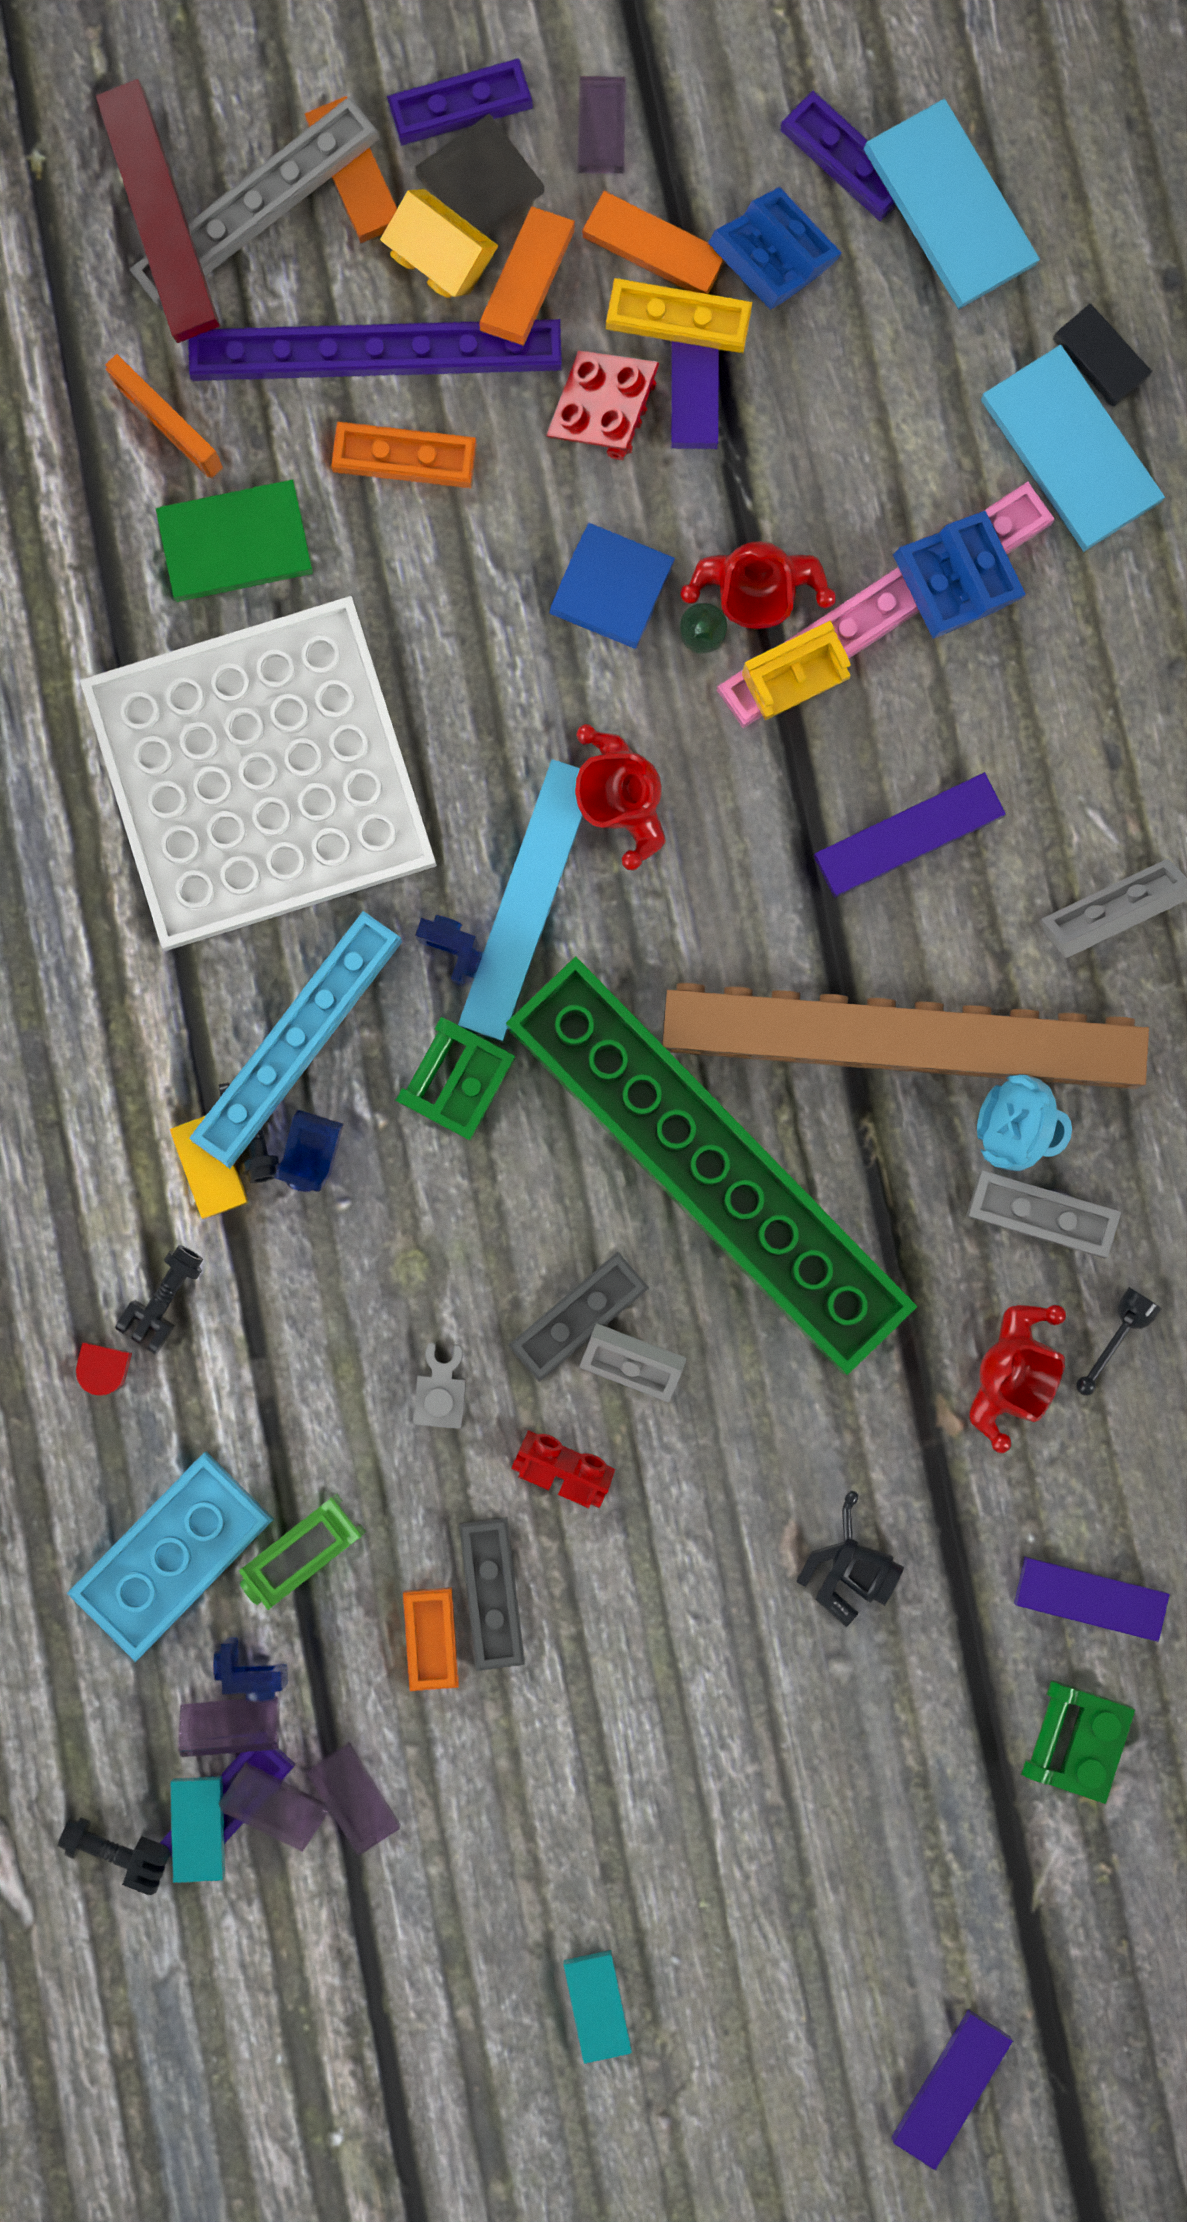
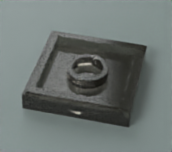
[415,114,545,235]

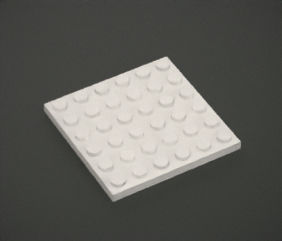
[80,596,437,951]

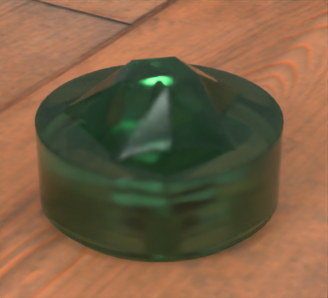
[680,603,727,654]

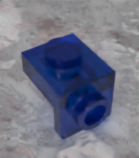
[415,915,483,987]
[274,1110,344,1192]
[213,1637,288,1701]

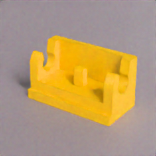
[742,620,851,720]

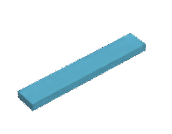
[458,759,583,1043]
[189,911,402,1169]

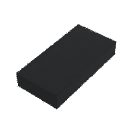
[1053,303,1152,407]

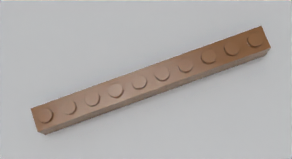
[662,983,1149,1089]

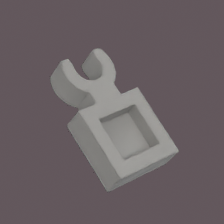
[413,1343,466,1429]

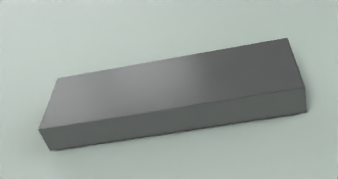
[508,1252,649,1382]
[459,1517,525,1671]

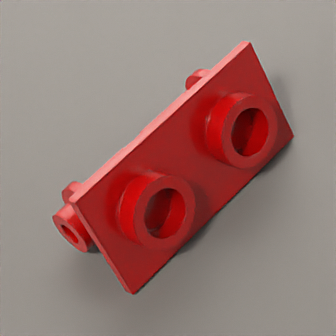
[511,1430,616,1509]

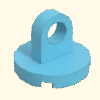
[977,1074,1072,1171]

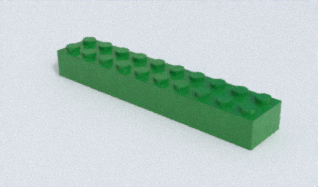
[506,956,918,1375]

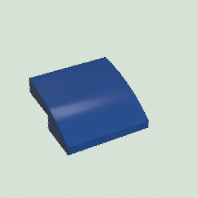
[708,187,842,310]
[893,510,1026,639]
[549,522,675,649]

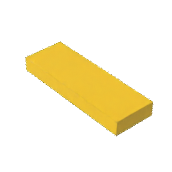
[606,278,753,353]

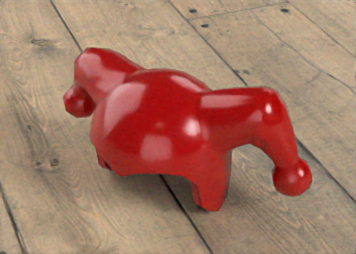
[680,541,836,629]
[575,724,665,871]
[969,1305,1066,1454]

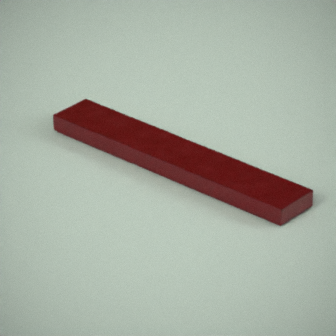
[96,78,220,344]

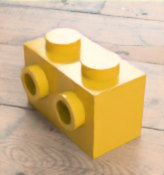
[380,189,498,298]

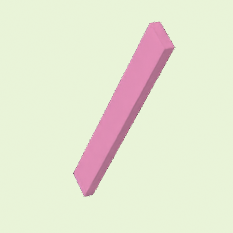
[717,482,1055,728]

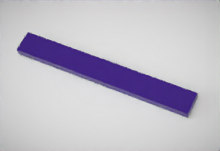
[188,319,562,381]

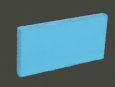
[863,98,1040,310]
[981,344,1165,552]
[67,1451,274,1662]

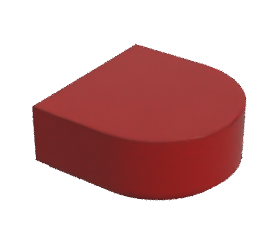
[76,1342,132,1396]

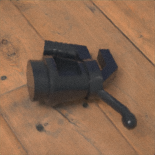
[796,1491,904,1627]

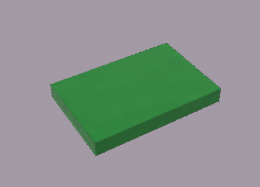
[155,479,314,603]

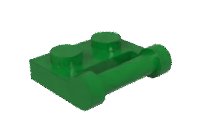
[395,1017,516,1141]
[1021,1680,1135,1804]

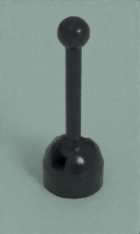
[1076,1287,1162,1396]

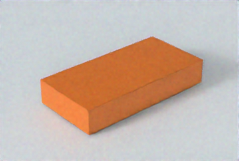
[403,1587,459,1691]

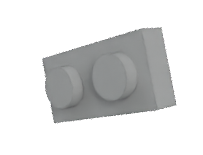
[579,1323,687,1402]

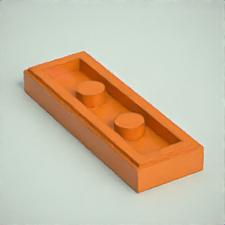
[304,96,397,244]
[582,191,725,294]
[480,206,575,346]
[105,354,223,479]
[331,421,477,488]

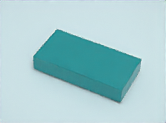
[170,1776,225,1883]
[563,1950,632,2064]

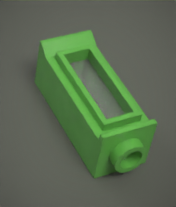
[238,1494,366,1610]

